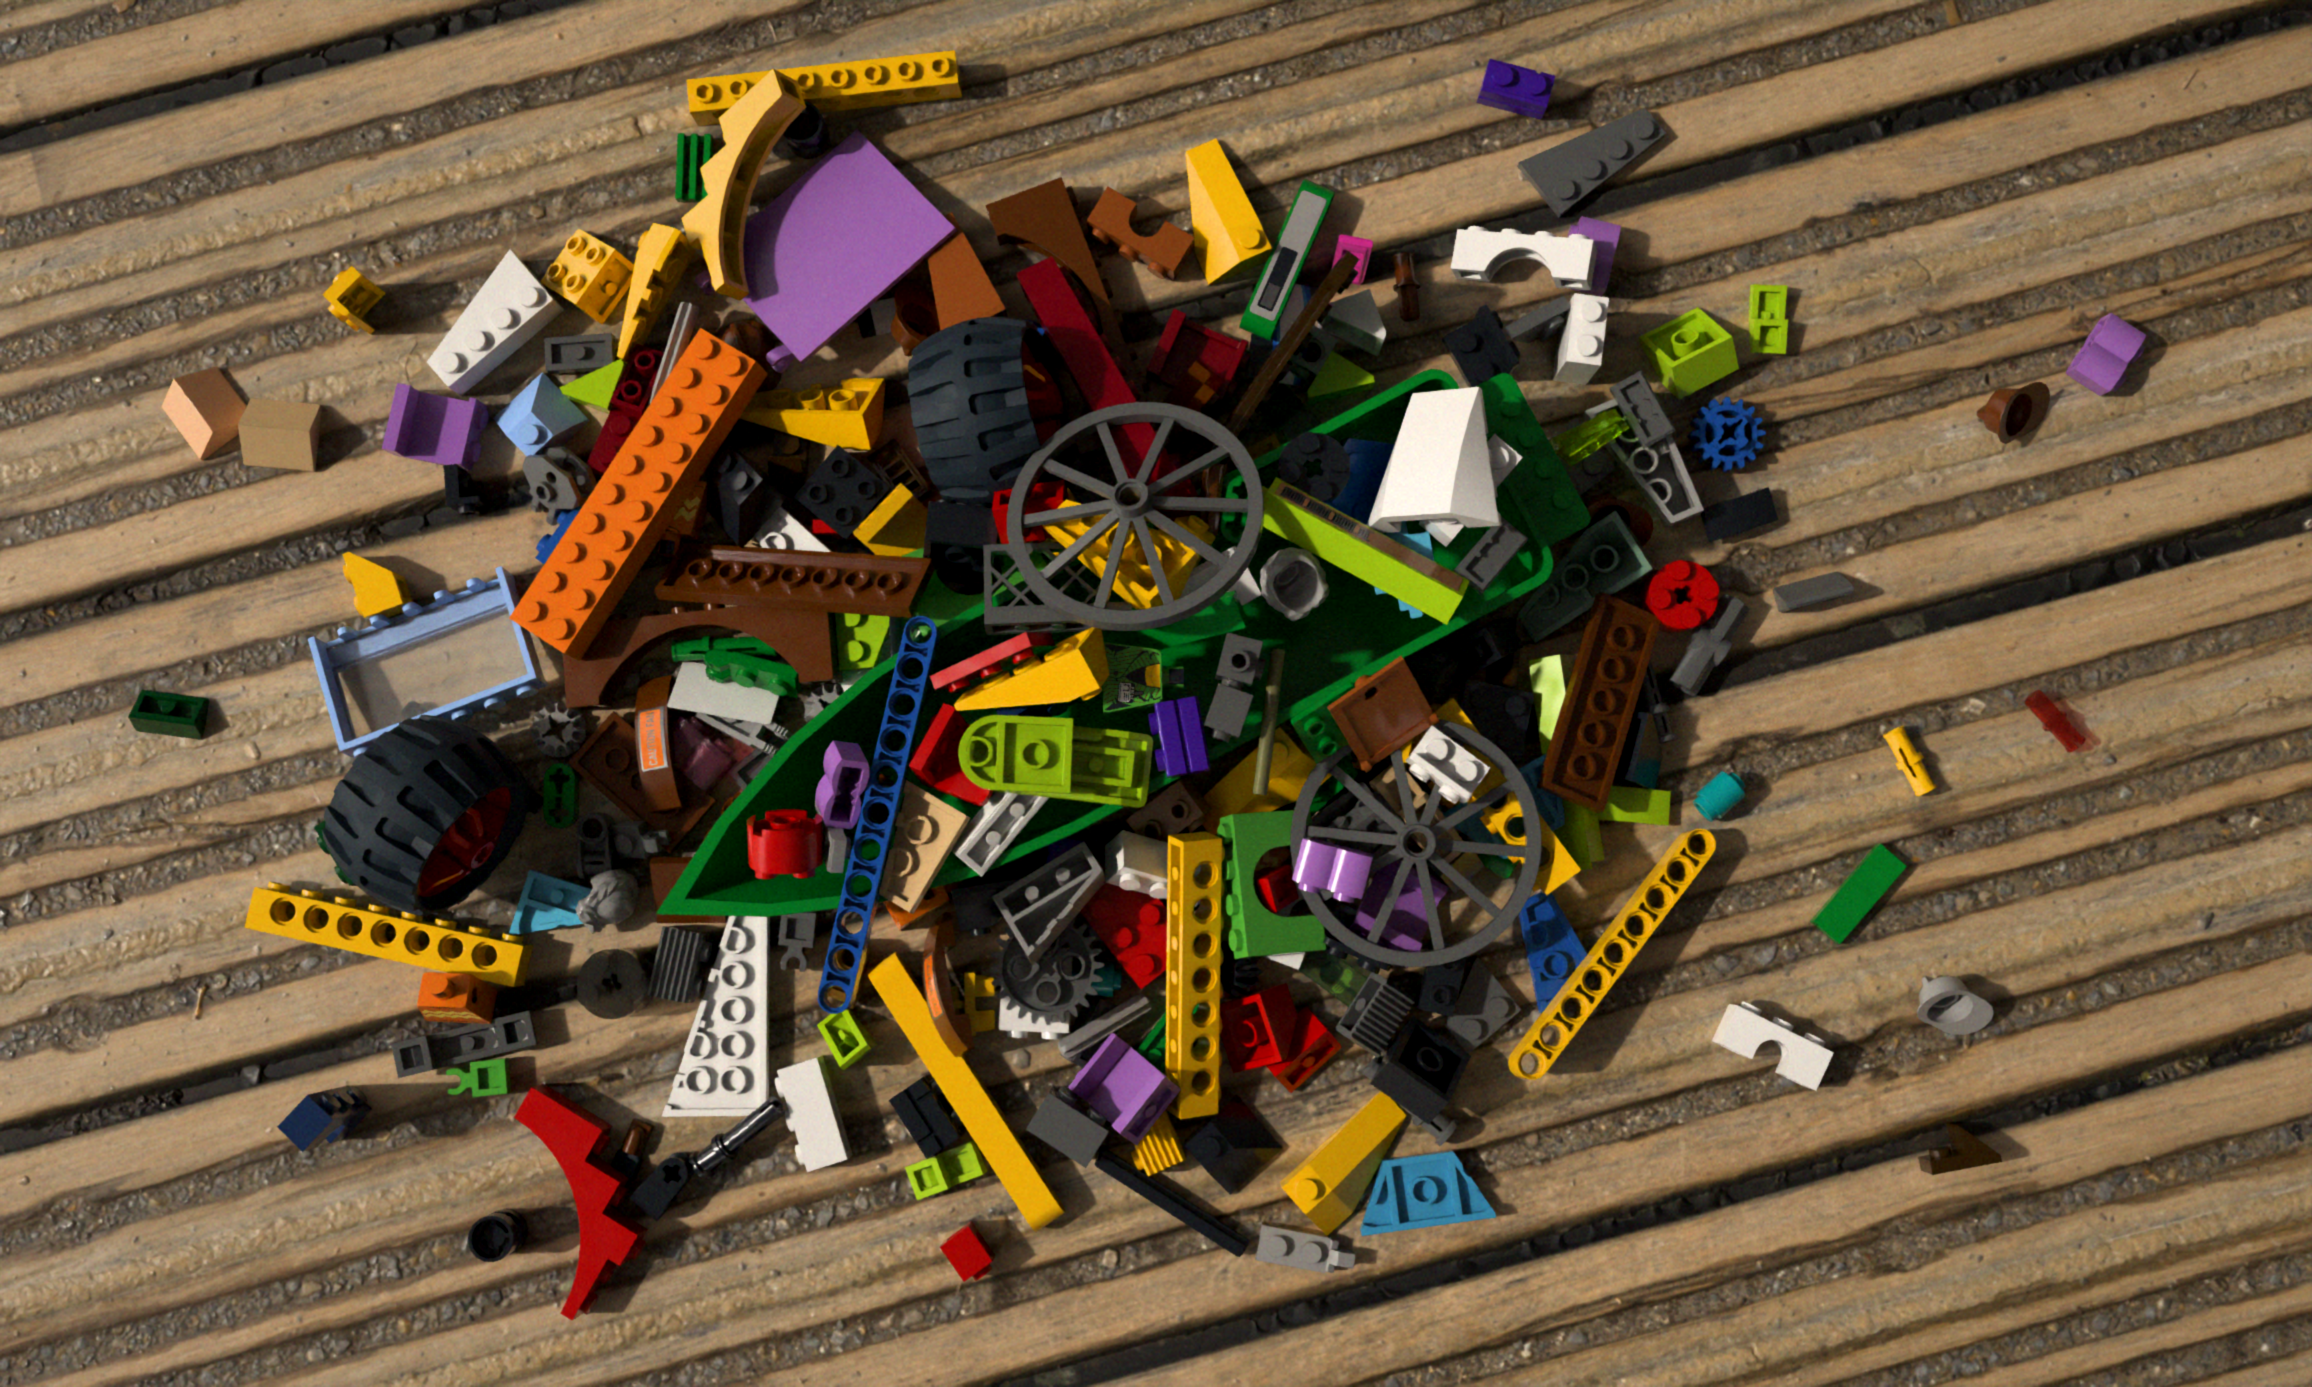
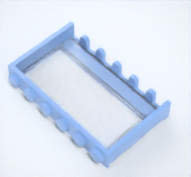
[308,566,548,759]

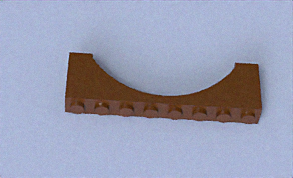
[985,177,1157,461]
[563,603,843,711]

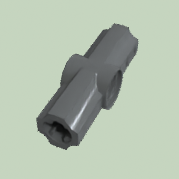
[1668,594,1750,696]

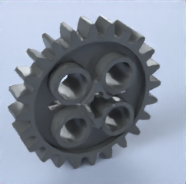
[989,917,1105,1025]

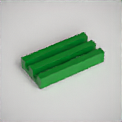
[675,133,713,202]

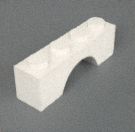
[1451,226,1597,291]

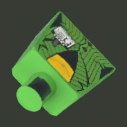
[1103,642,1184,716]

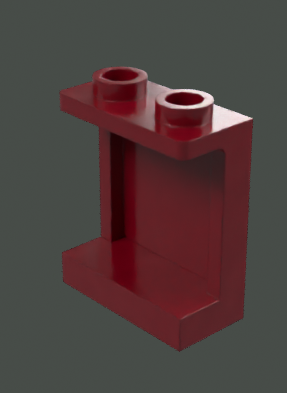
[1146,309,1252,409]

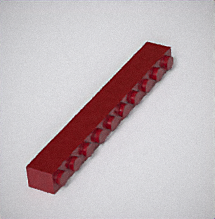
[1016,256,1198,530]

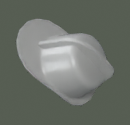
[1917,976,1994,1035]

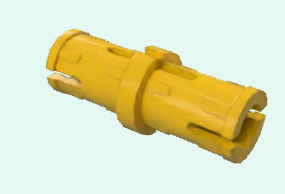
[1883,725,1937,797]

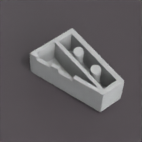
[992,841,1106,966]

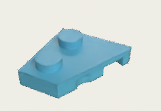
[509,869,592,935]

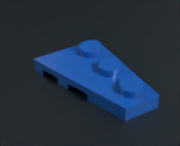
[1518,891,1598,1013]

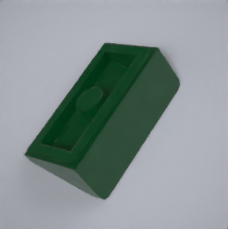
[128,690,210,740]

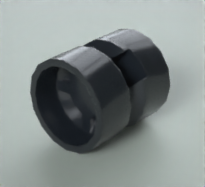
[783,101,830,159]
[468,1209,528,1262]

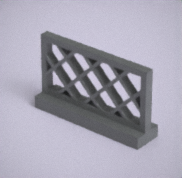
[983,542,1132,635]

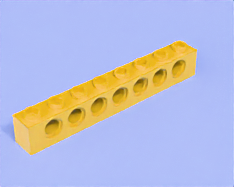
[687,50,962,126]
[1165,832,1225,1120]
[244,882,533,987]

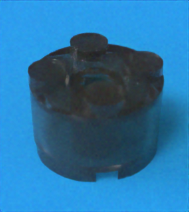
[577,948,653,1019]

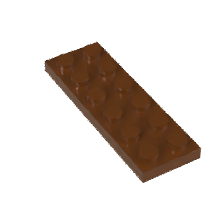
[1536,592,1661,813]

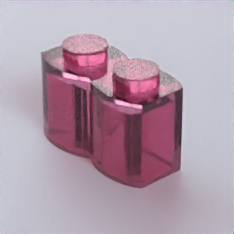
[673,716,737,792]

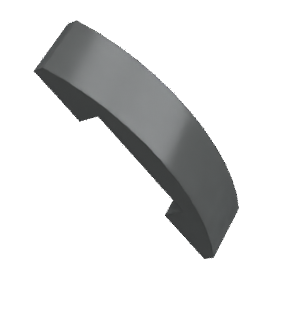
[391,1010,538,1078]

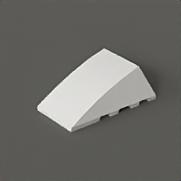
[1367,387,1502,533]

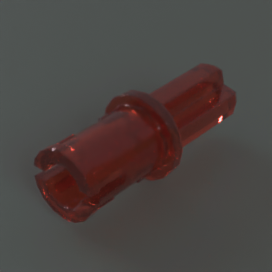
[2024,690,2086,753]

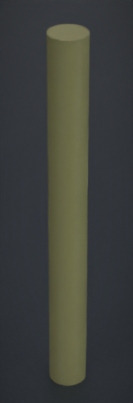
[1253,649,1285,796]

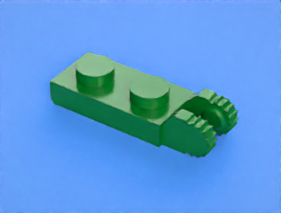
[703,648,801,698]

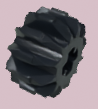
[1220,941,1264,999]

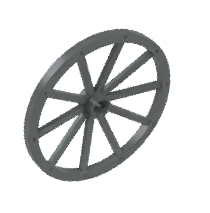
[1007,402,1265,631]
[1290,719,1541,967]

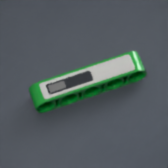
[1239,179,1335,341]

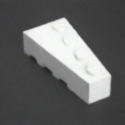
[427,250,564,396]

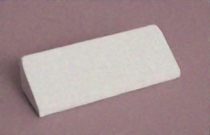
[951,791,1049,877]

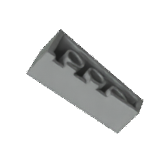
[1583,384,1704,529]

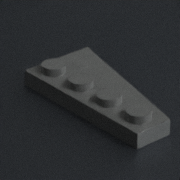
[1517,108,1666,218]

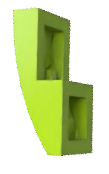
[1749,284,1788,354]
[1598,786,1671,826]
[905,1139,987,1200]

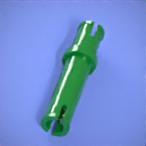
[671,635,778,662]

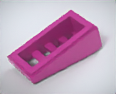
[1332,234,1373,285]

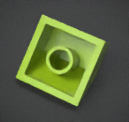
[1638,307,1739,399]

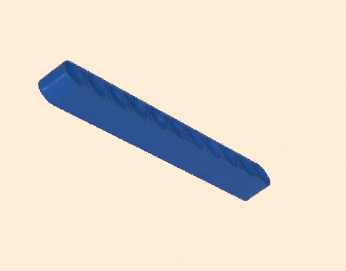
[817,616,940,1014]

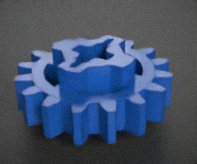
[1688,397,1766,473]

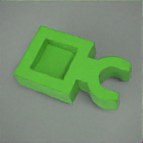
[446,1058,511,1097]

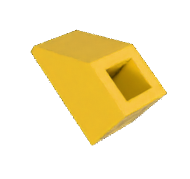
[342,552,413,620]

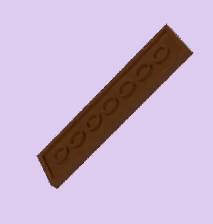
[654,543,935,618]

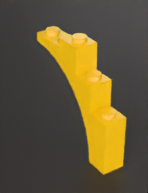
[681,69,806,301]

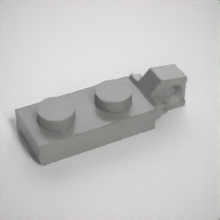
[1256,1223,1356,1273]

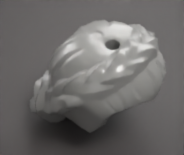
[1260,547,1330,622]
[575,869,640,934]

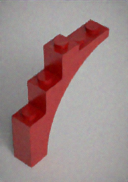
[514,1084,648,1320]

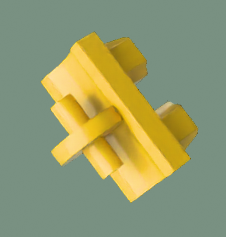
[951,971,995,1036]

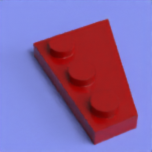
[930,632,1056,693]

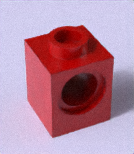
[940,1221,996,1282]

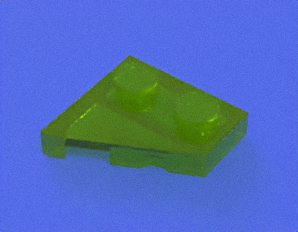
[1549,409,1630,467]

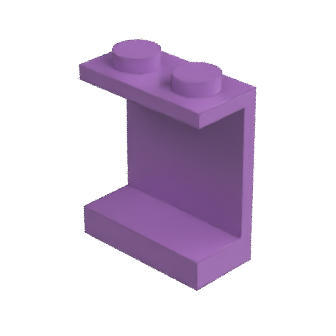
[382,383,488,471]
[1349,859,1449,968]
[1068,1032,1181,1145]

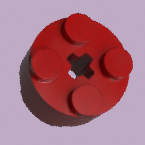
[1641,560,1719,633]
[747,809,824,880]

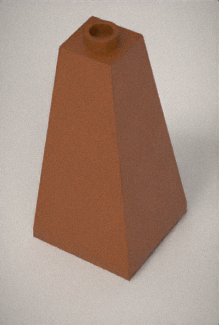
[927,213,1008,330]

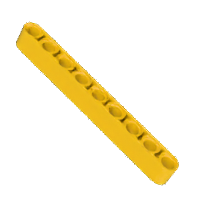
[1508,828,1716,1080]
[867,952,1066,1232]

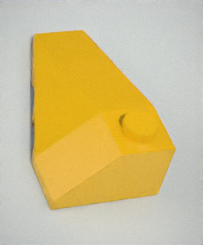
[1186,139,1272,286]
[617,223,696,363]
[739,378,886,451]
[1042,499,1199,610]
[953,627,1110,711]
[1202,720,1332,835]

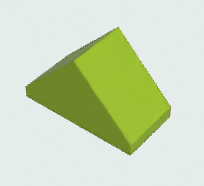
[1305,351,1375,405]
[559,359,627,414]
[817,1003,878,1070]

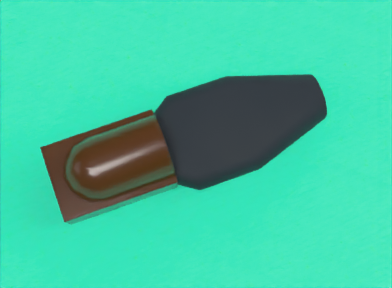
[611,1118,655,1188]

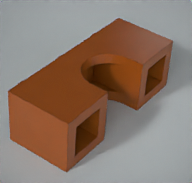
[1087,187,1195,281]

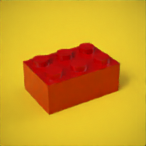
[1080,883,1195,989]

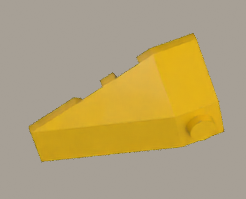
[1280,1091,1407,1236]

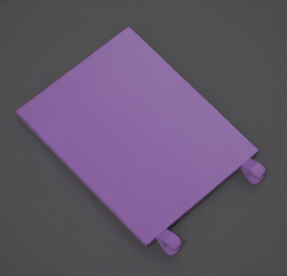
[695,129,957,373]

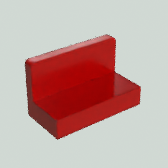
[1266,1007,1342,1093]

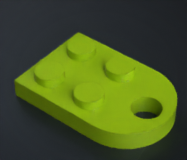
[958,715,1073,794]

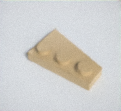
[879,780,971,914]

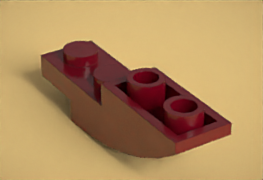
[586,343,664,476]

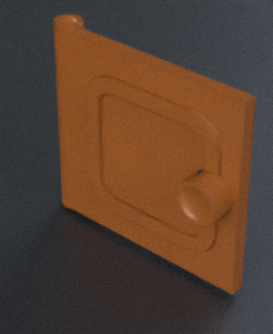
[1327,656,1440,773]

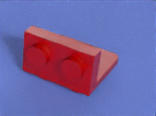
[909,703,993,806]

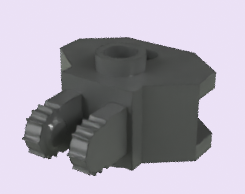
[522,446,598,526]

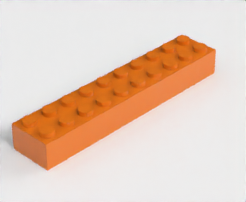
[509,328,768,661]

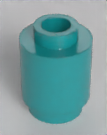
[1693,771,1746,822]
[1072,961,1122,997]

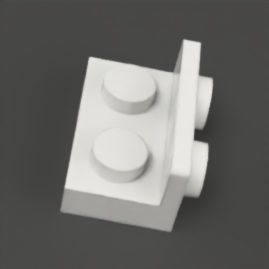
[1405,726,1490,804]

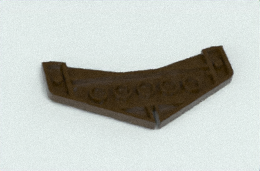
[1189,251,1359,490]

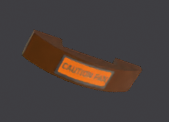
[635,675,684,814]
[922,912,975,1057]

